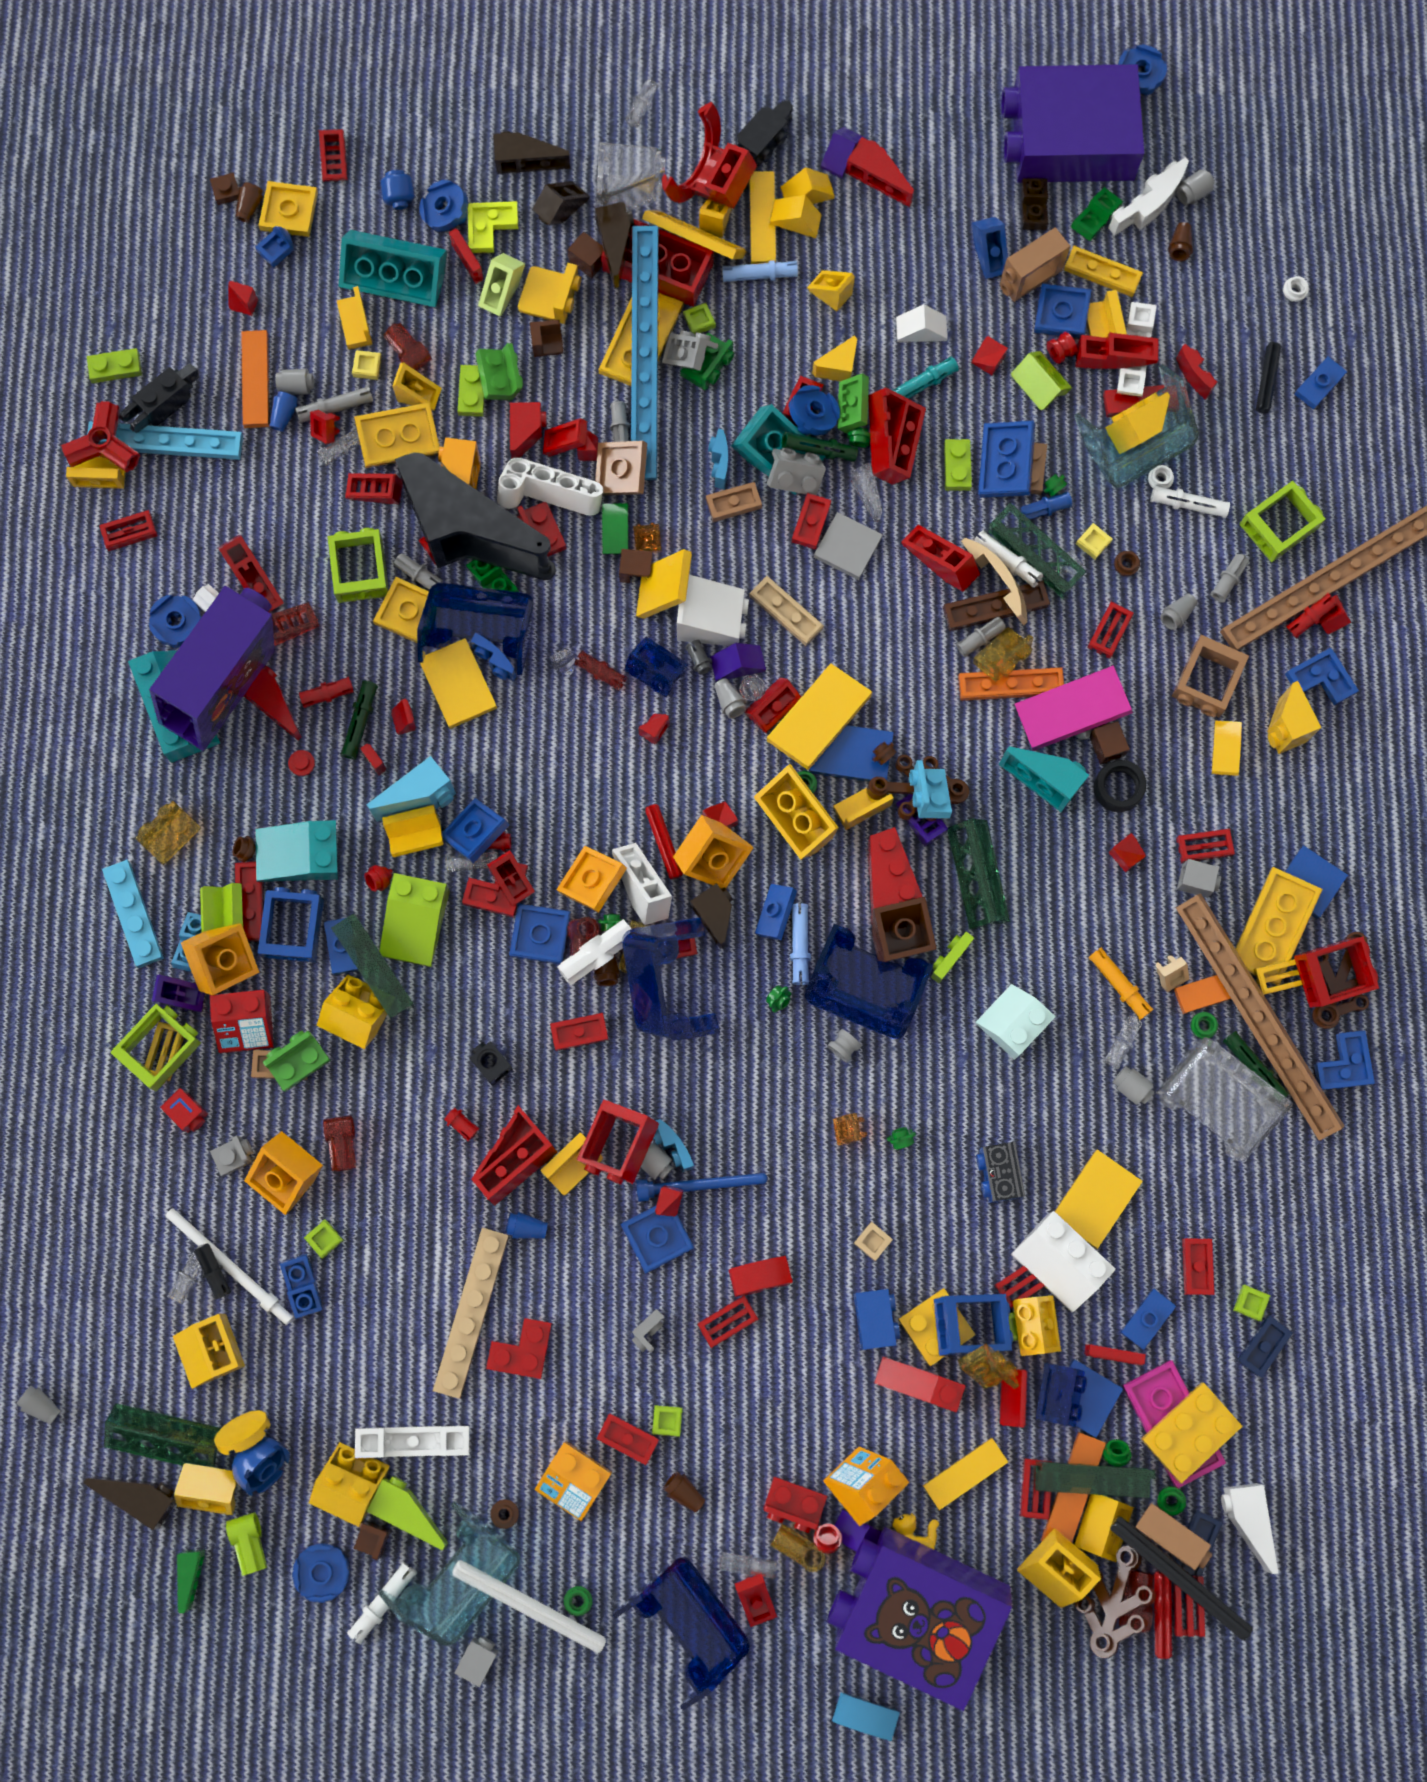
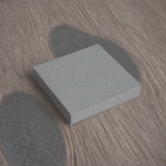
[813,512,883,580]

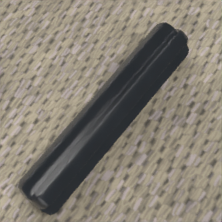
[1256,342,1281,414]

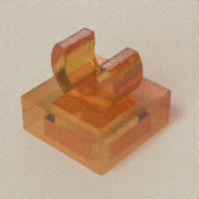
[633,523,661,552]
[833,1113,867,1146]

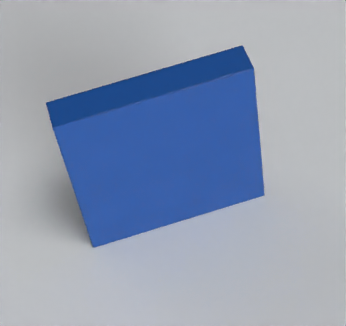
[1034,284,1092,338]
[442,798,509,863]
[1285,845,1348,919]
[509,904,571,964]
[621,1206,694,1274]
[1046,1359,1123,1438]

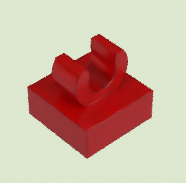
[310,410,340,444]

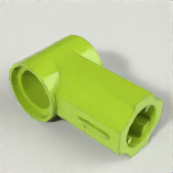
[226,1512,267,1576]

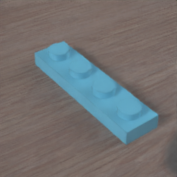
[102,860,164,968]

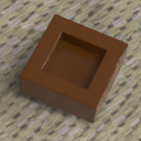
[210,172,239,205]

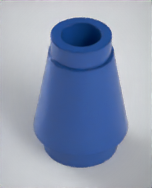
[269,391,298,432]
[506,1211,548,1239]

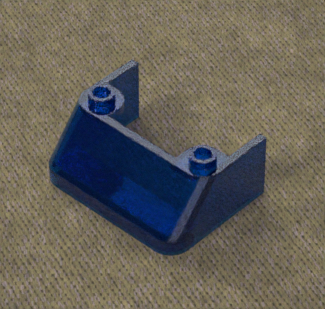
[417,583,533,676]
[622,917,720,1040]
[612,1557,750,1711]

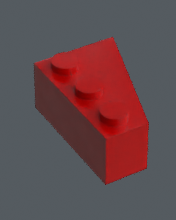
[868,387,926,485]
[867,827,923,925]
[471,1105,558,1206]

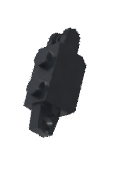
[737,100,793,169]
[119,363,199,433]

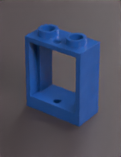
[258,887,324,963]
[933,1294,1013,1356]

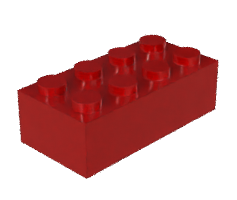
[601,219,714,307]

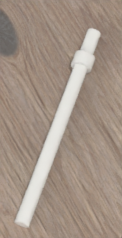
[165,1208,294,1325]

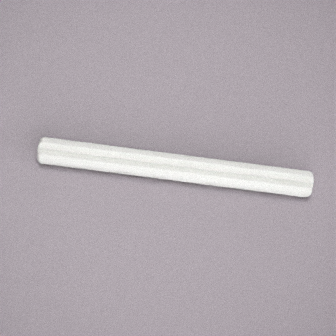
[452,1560,606,1653]

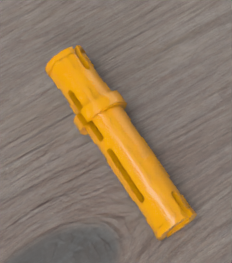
[1088,947,1154,1020]

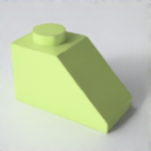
[478,253,525,316]

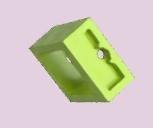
[1239,480,1325,563]
[327,528,389,603]
[110,1004,201,1092]

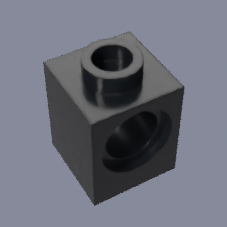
[469,1041,513,1086]

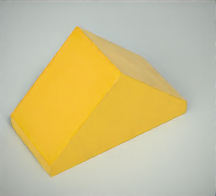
[781,167,835,204]
[769,195,822,239]
[699,199,732,238]
[807,270,855,311]
[812,335,857,381]
[392,362,442,411]

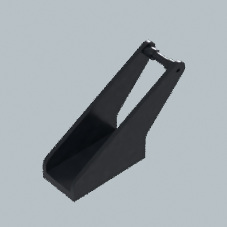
[395,452,556,580]

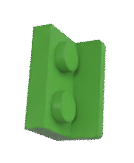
[475,343,523,400]
[837,373,869,434]
[263,1031,331,1092]

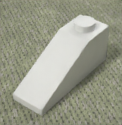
[612,843,672,925]
[1221,1483,1278,1574]

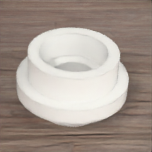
[1283,276,1309,302]
[1148,465,1174,489]

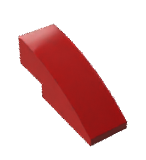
[1076,332,1158,369]

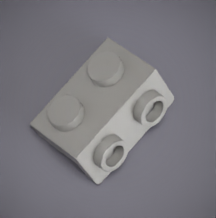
[767,448,826,495]

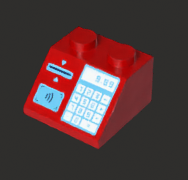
[210,990,274,1054]

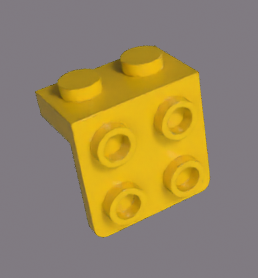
[518,263,581,324]

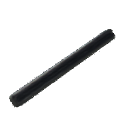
[1110,1516,1253,1640]

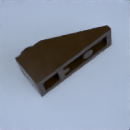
[493,131,571,174]
[595,201,634,288]
[83,1477,176,1530]

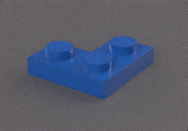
[1285,648,1359,706]
[1314,1030,1375,1090]

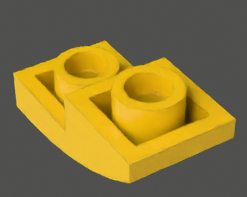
[1212,720,1242,776]

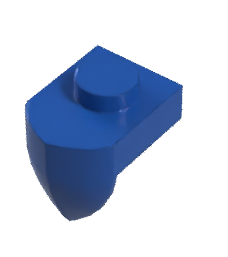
[255,226,294,268]

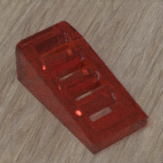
[272,602,320,646]

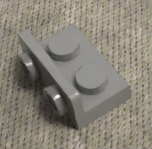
[662,330,718,371]

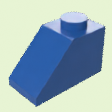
[972,217,1008,279]

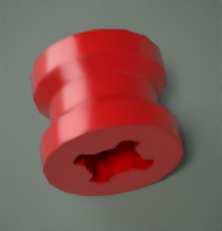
[1047,332,1078,364]

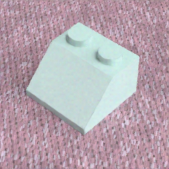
[975,984,1056,1060]

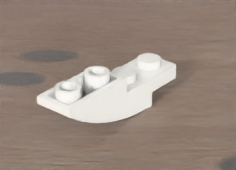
[1108,157,1189,236]

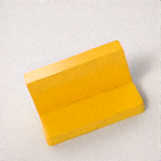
[336,286,373,350]
[1087,290,1127,338]
[66,457,126,489]
[833,784,894,830]
[382,805,444,857]
[540,1132,603,1196]
[174,1463,237,1516]
[1075,1492,1134,1562]

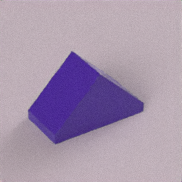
[820,127,865,179]
[710,643,766,682]
[152,974,205,1012]
[834,1509,882,1552]

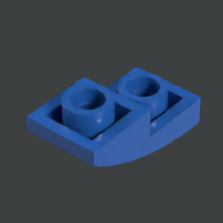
[470,633,516,681]
[280,1254,323,1319]

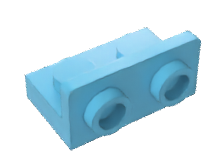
[909,760,952,818]

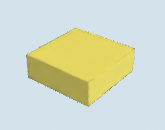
[352,350,382,380]
[1076,523,1113,560]

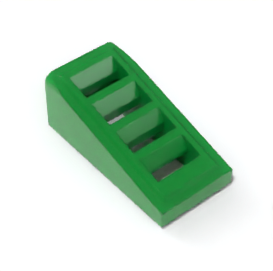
[177,1550,205,1614]

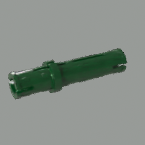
[781,431,858,462]
[340,680,378,760]
[1223,1031,1290,1104]

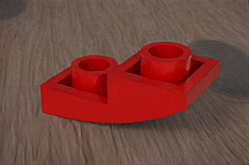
[1176,344,1217,400]
[728,1256,793,1297]

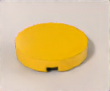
[214,1410,271,1455]

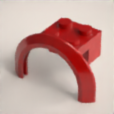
[662,102,757,209]

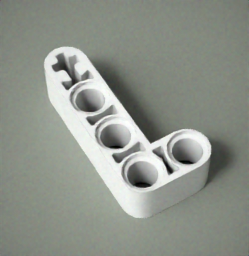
[497,458,603,516]

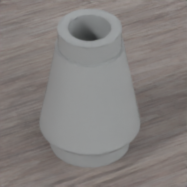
[1160,593,1197,630]
[714,678,746,719]
[16,1386,61,1425]

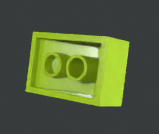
[379,873,450,967]

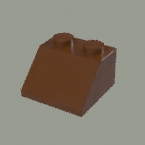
[872,897,937,962]

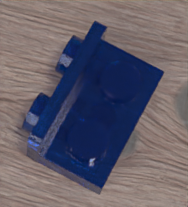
[624,636,689,697]
[1035,1363,1087,1427]

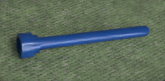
[636,1173,768,1202]

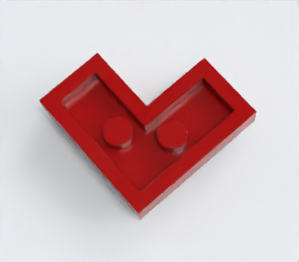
[462,863,528,918]
[486,1318,552,1379]

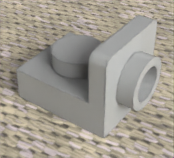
[210,1135,254,1177]
[632,1309,664,1353]

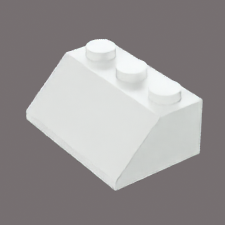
[1011,1211,1116,1312]

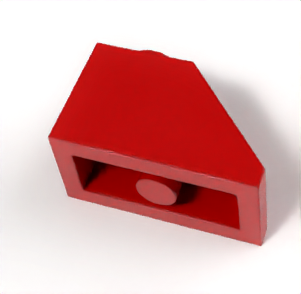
[510,402,547,459]

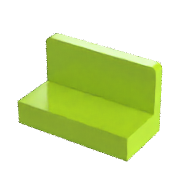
[1011,351,1072,410]
[200,883,243,933]

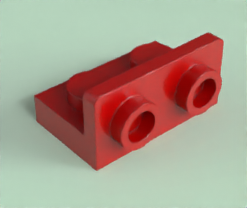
[517,502,567,557]
[763,1476,827,1533]

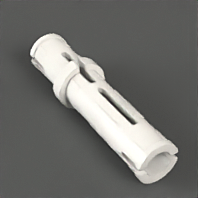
[1150,486,1230,518]
[974,530,1043,588]
[347,1562,417,1644]

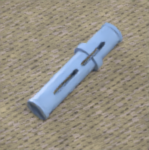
[722,260,798,283]
[790,903,811,985]

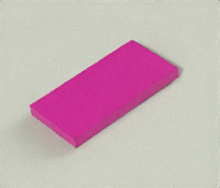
[1015,666,1133,751]
[1122,1360,1226,1488]

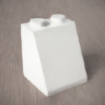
[677,575,749,646]

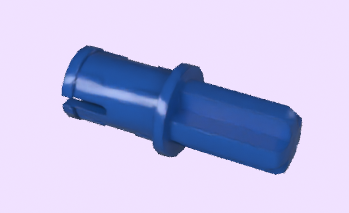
[1021,491,1073,521]

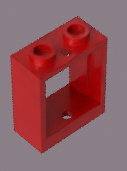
[1294,936,1379,1008]
[577,1099,659,1185]

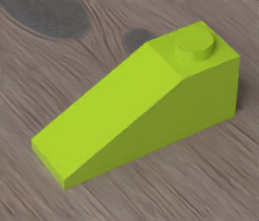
[366,1476,448,1551]

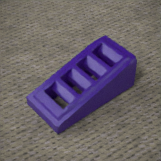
[895,794,948,847]

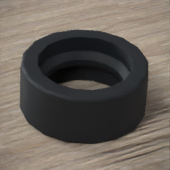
[1094,760,1147,812]

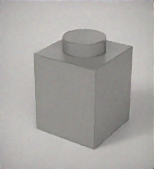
[1177,859,1221,898]
[455,1636,499,1687]

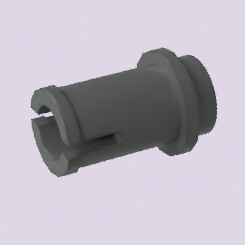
[685,640,713,675]

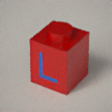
[160,1088,208,1133]

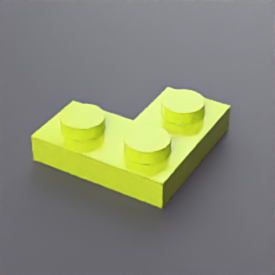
[468,201,519,253]

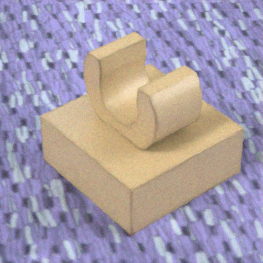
[1156,956,1189,992]
[853,1222,893,1261]

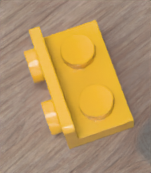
[1013,1295,1061,1356]

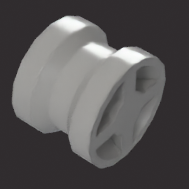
[827,1029,862,1063]

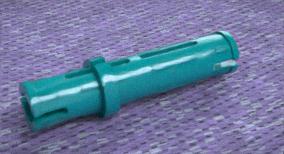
[892,356,959,399]

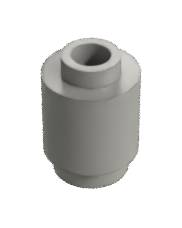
[1176,169,1214,205]
[275,368,315,395]
[1112,1066,1154,1105]
[641,1143,673,1180]

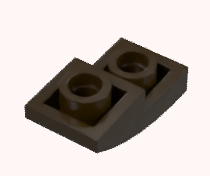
[1021,178,1048,230]

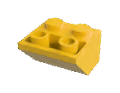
[1105,392,1170,454]
[317,974,395,1049]
[173,1314,245,1389]
[309,1442,390,1527]
[1017,1528,1101,1608]

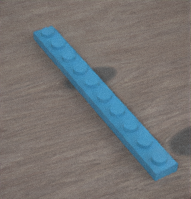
[631,226,659,480]

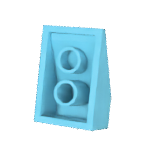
[366,756,456,822]

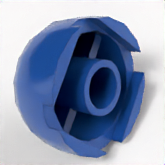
[232,1436,290,1496]

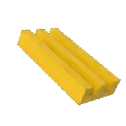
[1254,959,1302,995]
[145,1022,184,1081]

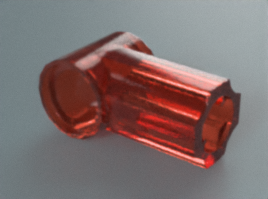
[384,323,432,371]
[567,917,599,970]
[323,1115,356,1172]
[1118,1570,1154,1632]

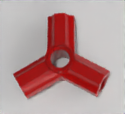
[61,401,141,473]

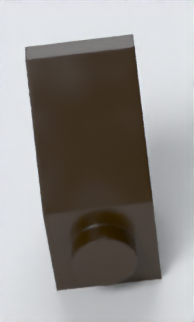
[532,181,590,225]
[690,883,733,949]

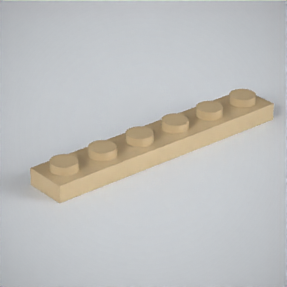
[433,1228,509,1399]

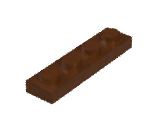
[943,580,1050,631]

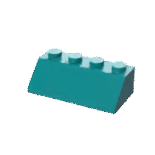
[338,230,447,307]
[128,650,221,763]

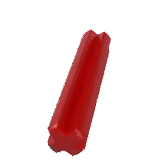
[645,804,683,880]
[1154,1571,1172,1659]

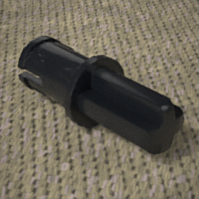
[194,1243,231,1299]

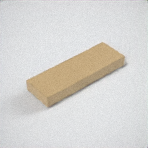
[749,576,824,646]

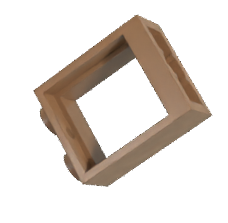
[1000,227,1070,302]
[1172,635,1249,717]
[1135,1503,1213,1571]

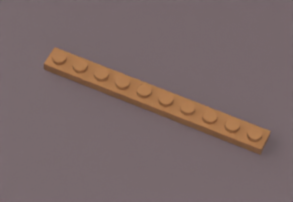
[1220,506,1427,651]
[1176,893,1345,1141]

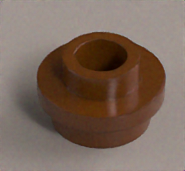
[1114,551,1140,576]
[872,741,897,765]
[232,836,256,862]
[490,1499,519,1529]

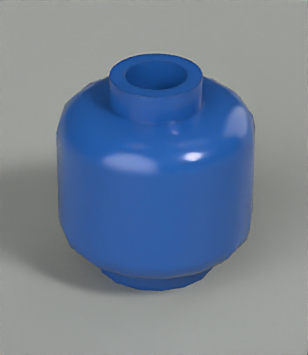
[380,170,415,210]

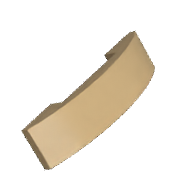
[961,538,1027,625]

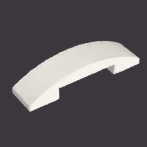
[1117,302,1157,397]
[355,1426,469,1458]

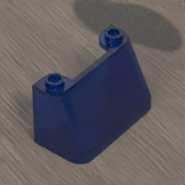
[805,924,933,1039]

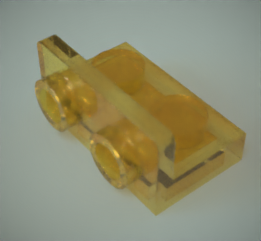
[973,626,1033,682]
[135,801,201,865]
[958,1344,1019,1389]

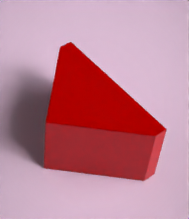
[487,850,535,906]

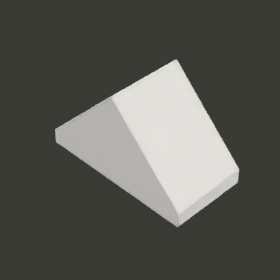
[896,304,947,342]

